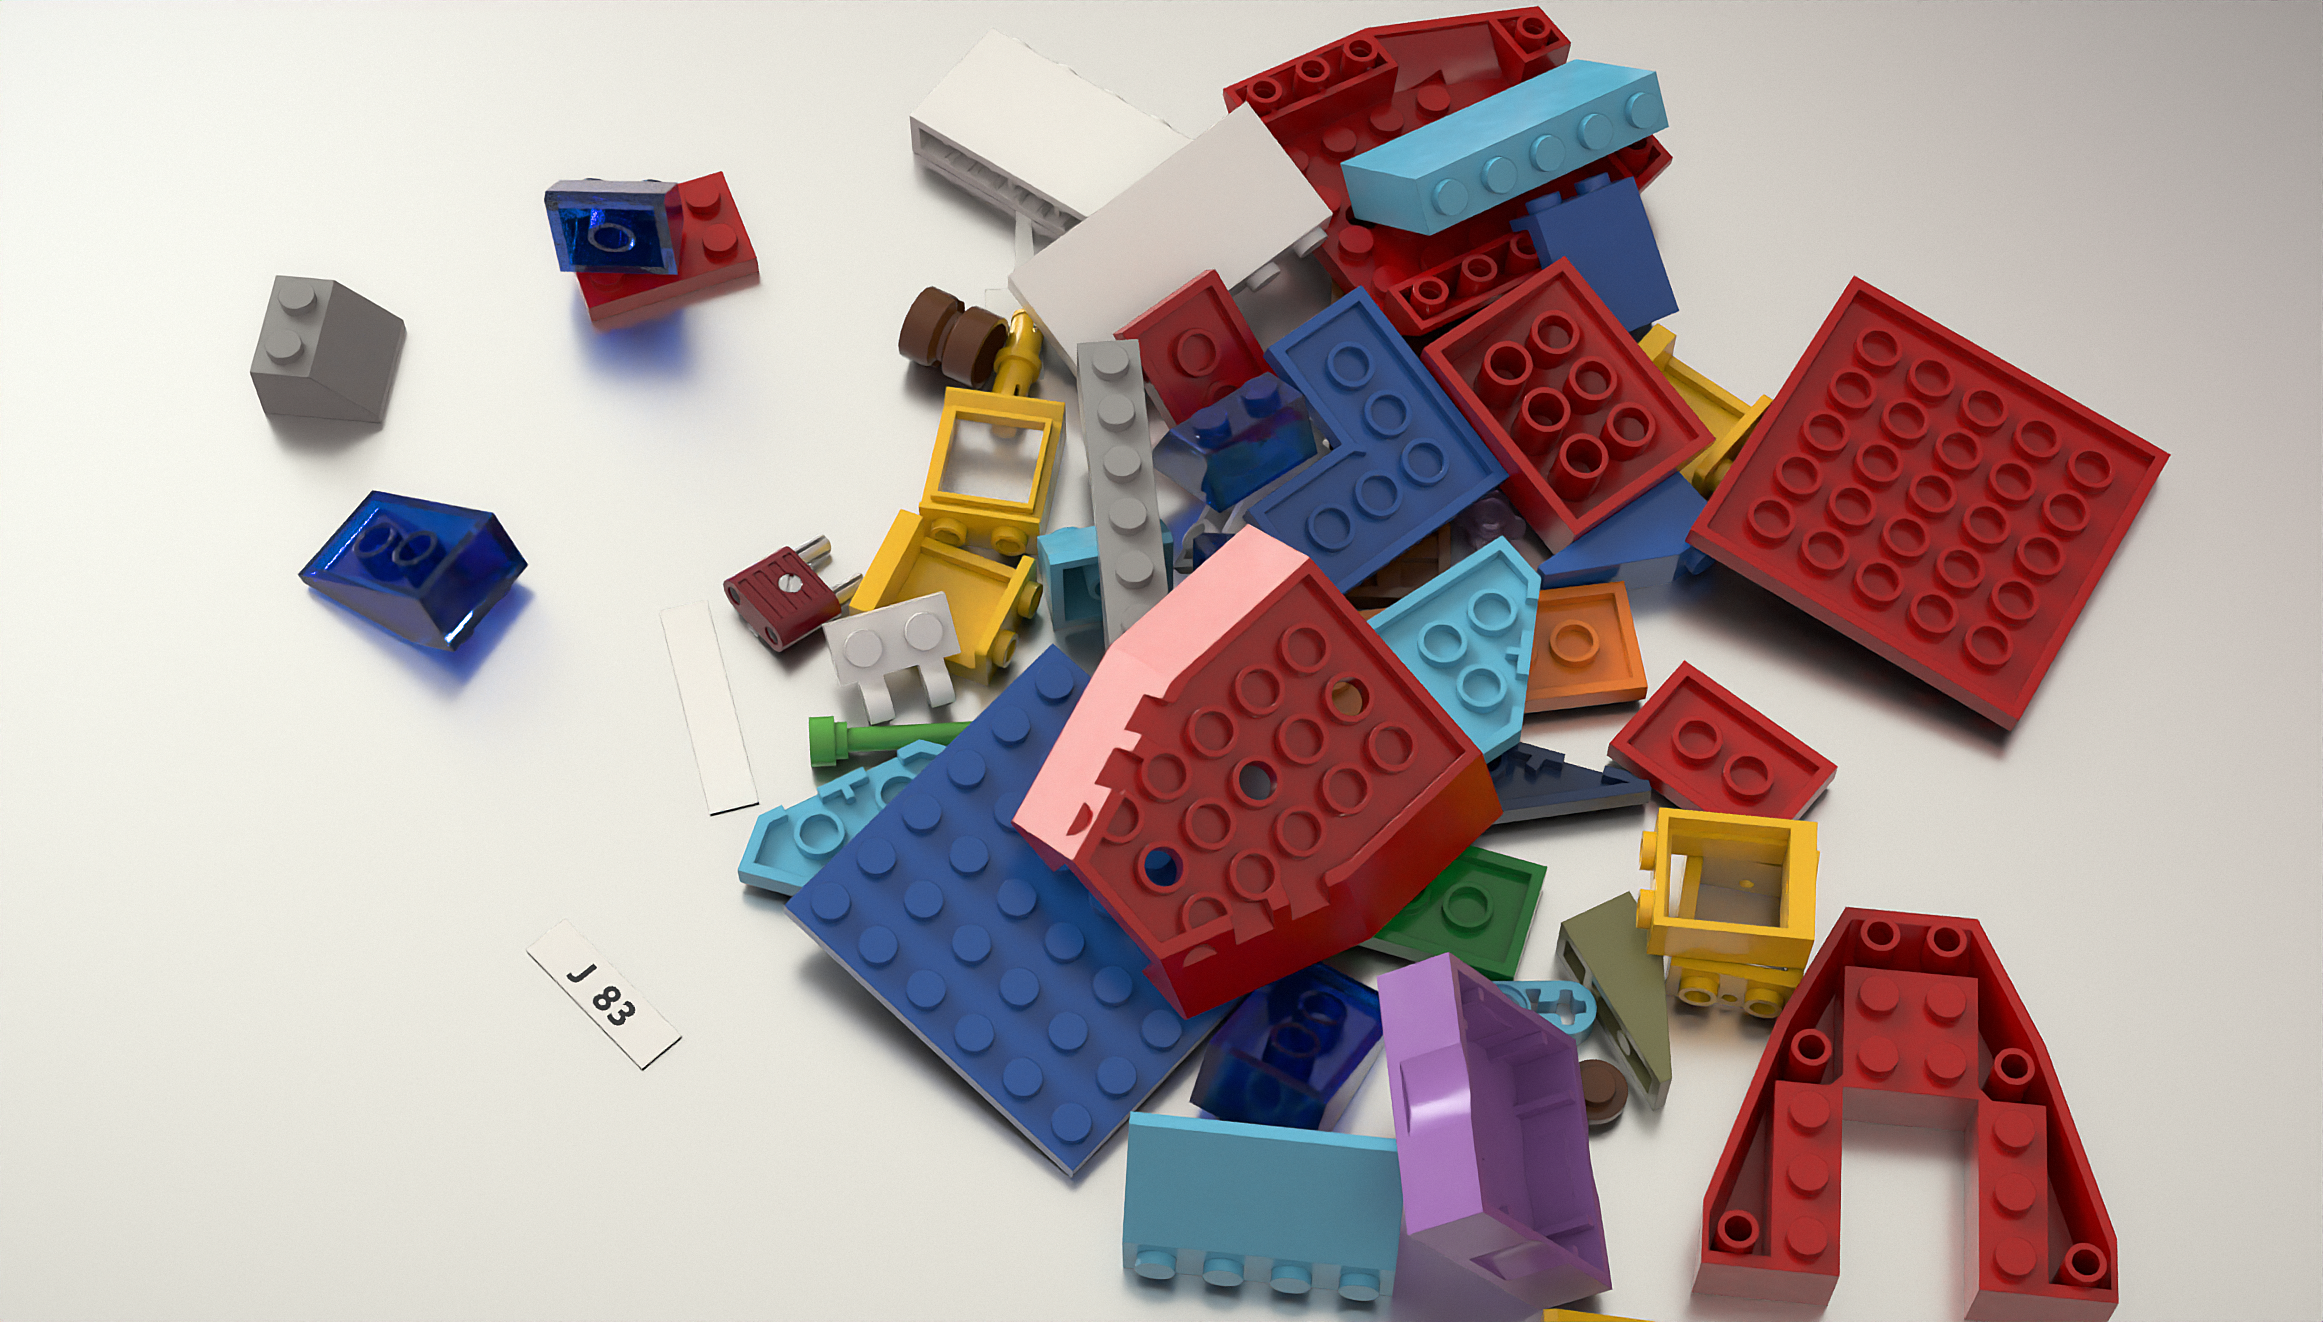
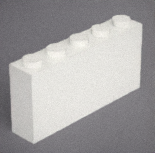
[909,28,1193,236]
[1008,101,1333,379]

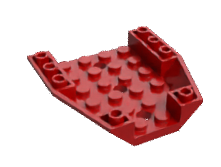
[1222,6,1673,336]
[1010,524,1504,1020]

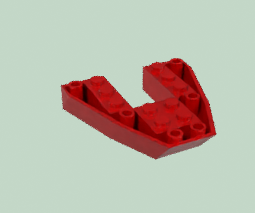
[1691,907,2119,1322]

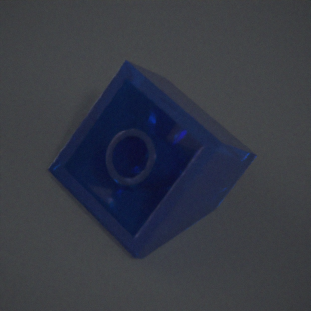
[544,178,684,275]
[1152,371,1318,513]

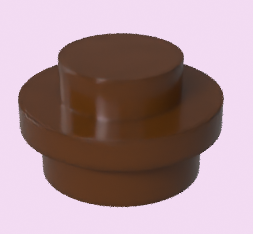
[1579,1059,1628,1125]

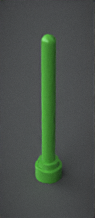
[809,716,972,767]

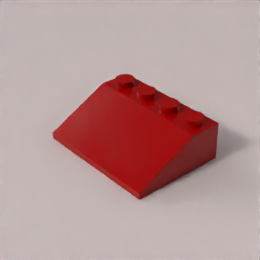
[1419,256,1716,555]

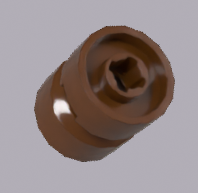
[898,286,1009,389]

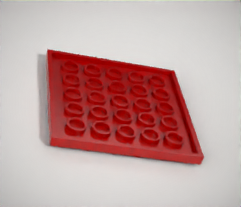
[1685,275,2171,731]

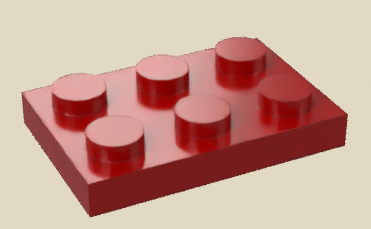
[556,171,759,322]
[1113,269,1287,488]
[1607,660,1838,820]

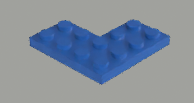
[1242,285,1510,596]

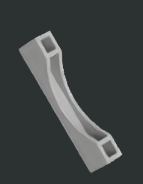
[1077,339,1169,652]

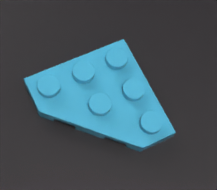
[1367,535,1541,764]
[737,739,947,896]

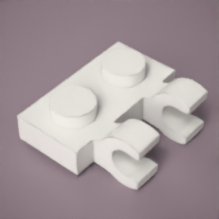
[822,591,961,725]

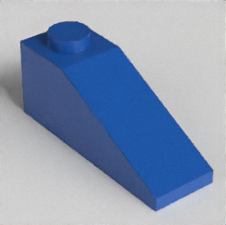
[1536,471,1716,590]

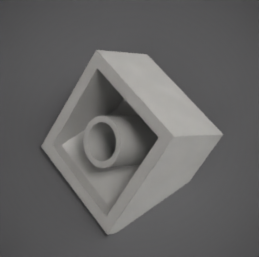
[249,275,405,423]

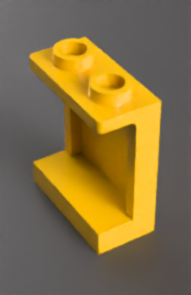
[1638,323,1773,500]
[849,509,1043,687]

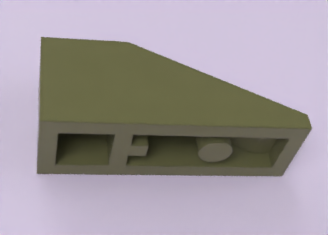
[1556,891,1672,1111]

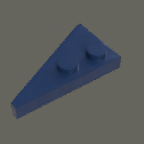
[1486,742,1652,824]

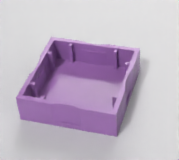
[1376,952,1613,1310]

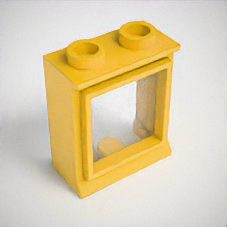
[918,387,1067,556]

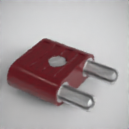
[723,534,864,652]

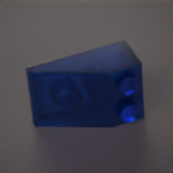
[297,490,528,652]
[1189,961,1385,1132]

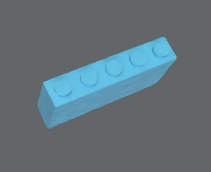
[1340,59,1669,236]

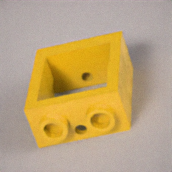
[1636,807,1818,969]
[1665,850,1820,1018]

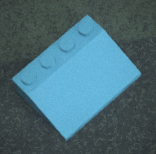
[1122,1111,1403,1301]

